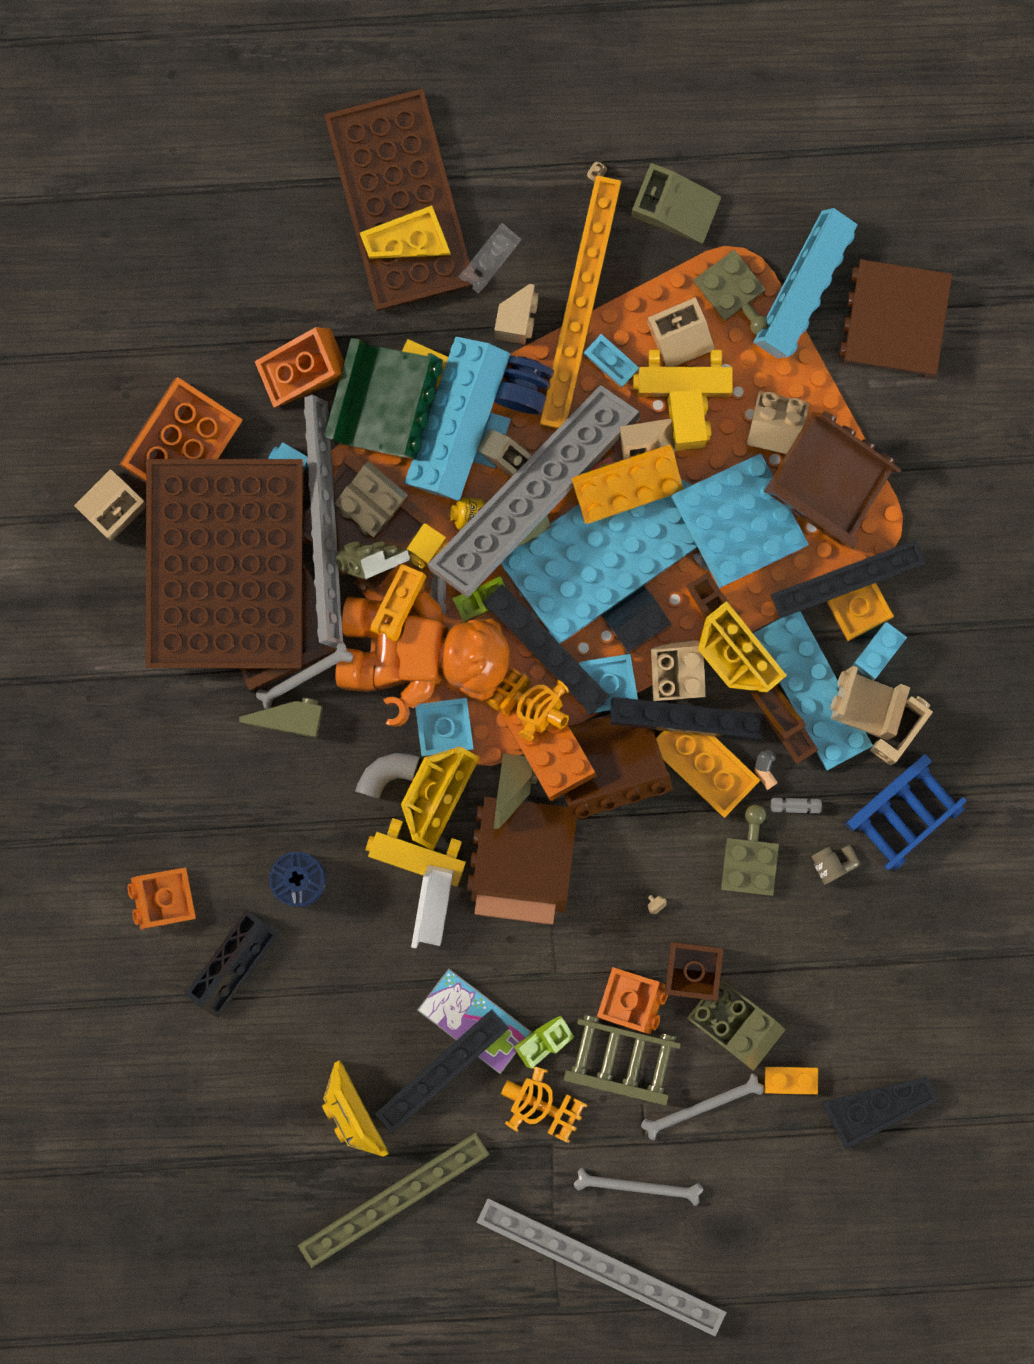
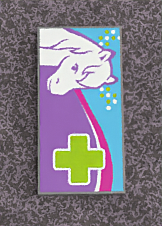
[417,969,532,1074]

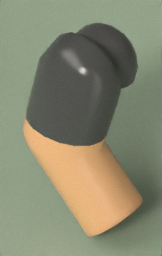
[755,750,778,790]

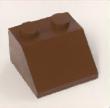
[665,941,724,1001]

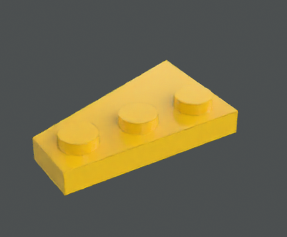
[360,206,451,259]

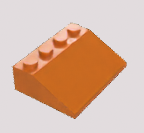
[119,377,242,482]

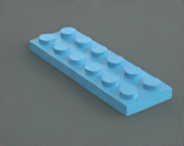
[753,612,873,771]

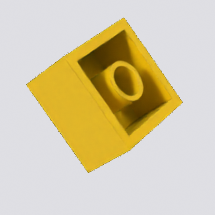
[668,388,711,451]

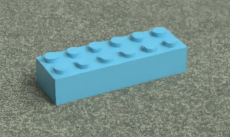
[405,337,511,501]

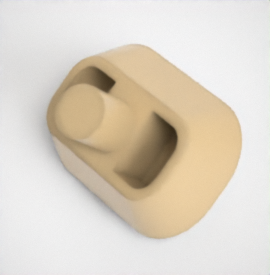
[587,161,607,182]
[648,895,666,914]

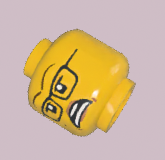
[450,497,485,530]

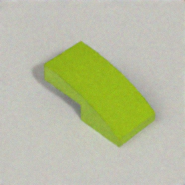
[453,576,507,622]
[514,1016,574,1069]

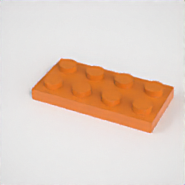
[502,707,597,801]

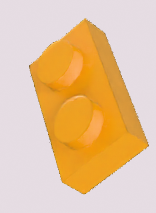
[765,1067,818,1094]

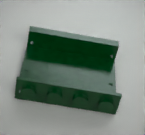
[324,338,443,460]

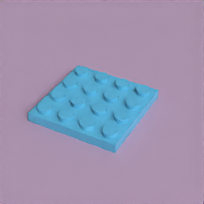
[671,453,809,589]

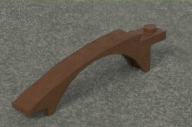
[686,572,818,764]

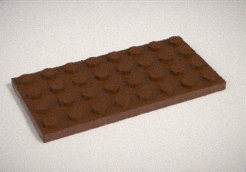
[324,88,476,312]

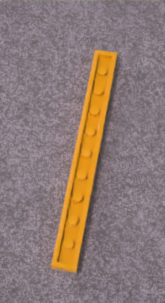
[540,175,621,429]

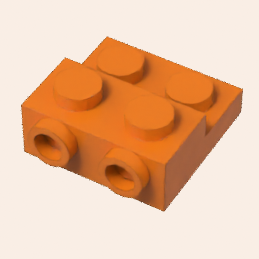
[128,867,196,930]
[597,967,668,1034]

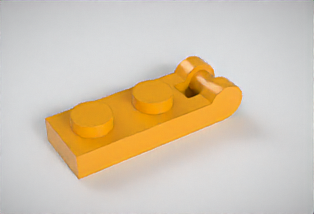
[371,564,426,641]

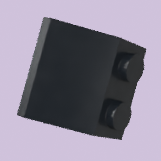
[601,586,672,654]

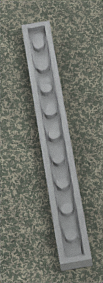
[304,395,343,648]
[477,1198,726,1336]

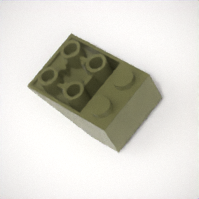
[631,163,721,244]
[687,978,785,1071]

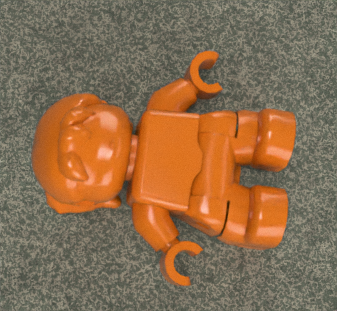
[336,582,510,727]

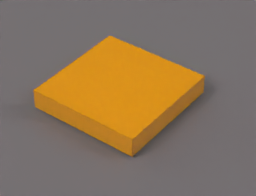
[826,583,894,641]

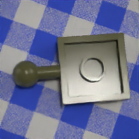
[693,250,769,335]
[721,805,779,896]

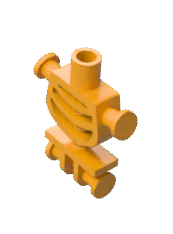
[486,668,569,741]
[501,1066,587,1143]

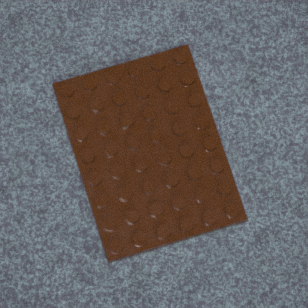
[146,459,304,668]

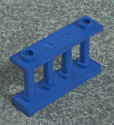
[845,754,966,871]

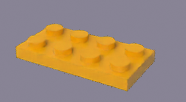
[571,444,683,524]
[656,731,760,818]

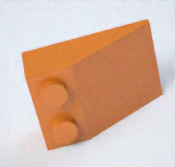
[255,327,344,408]

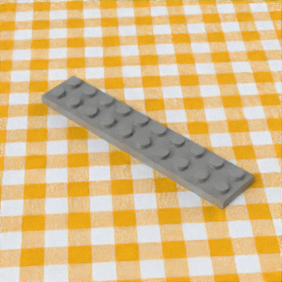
[428,385,640,597]

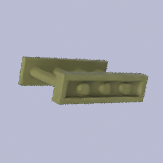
[563,1015,681,1105]

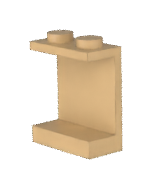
[830,666,910,740]
[869,696,933,766]

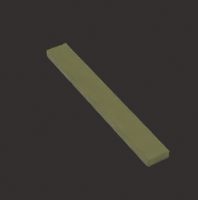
[298,1132,490,1268]

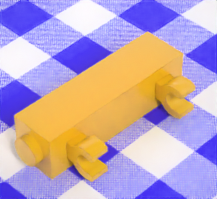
[633,350,733,397]
[365,818,466,888]

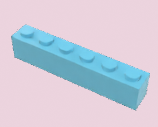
[753,208,858,359]

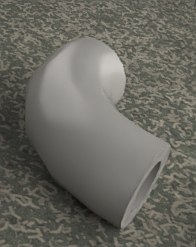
[355,753,420,799]

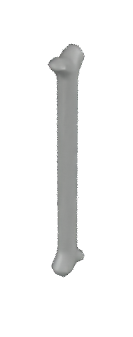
[256,641,353,709]
[641,1073,765,1140]
[574,1168,703,1206]

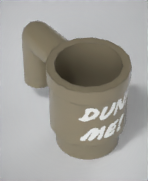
[811,845,860,885]

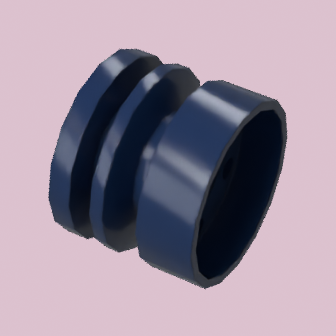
[494,356,554,415]
[269,851,327,908]

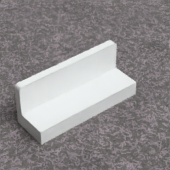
[411,865,454,948]

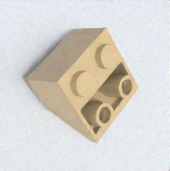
[494,284,539,345]
[647,297,715,367]
[747,391,809,454]
[620,419,675,460]
[74,469,146,542]
[651,640,706,701]

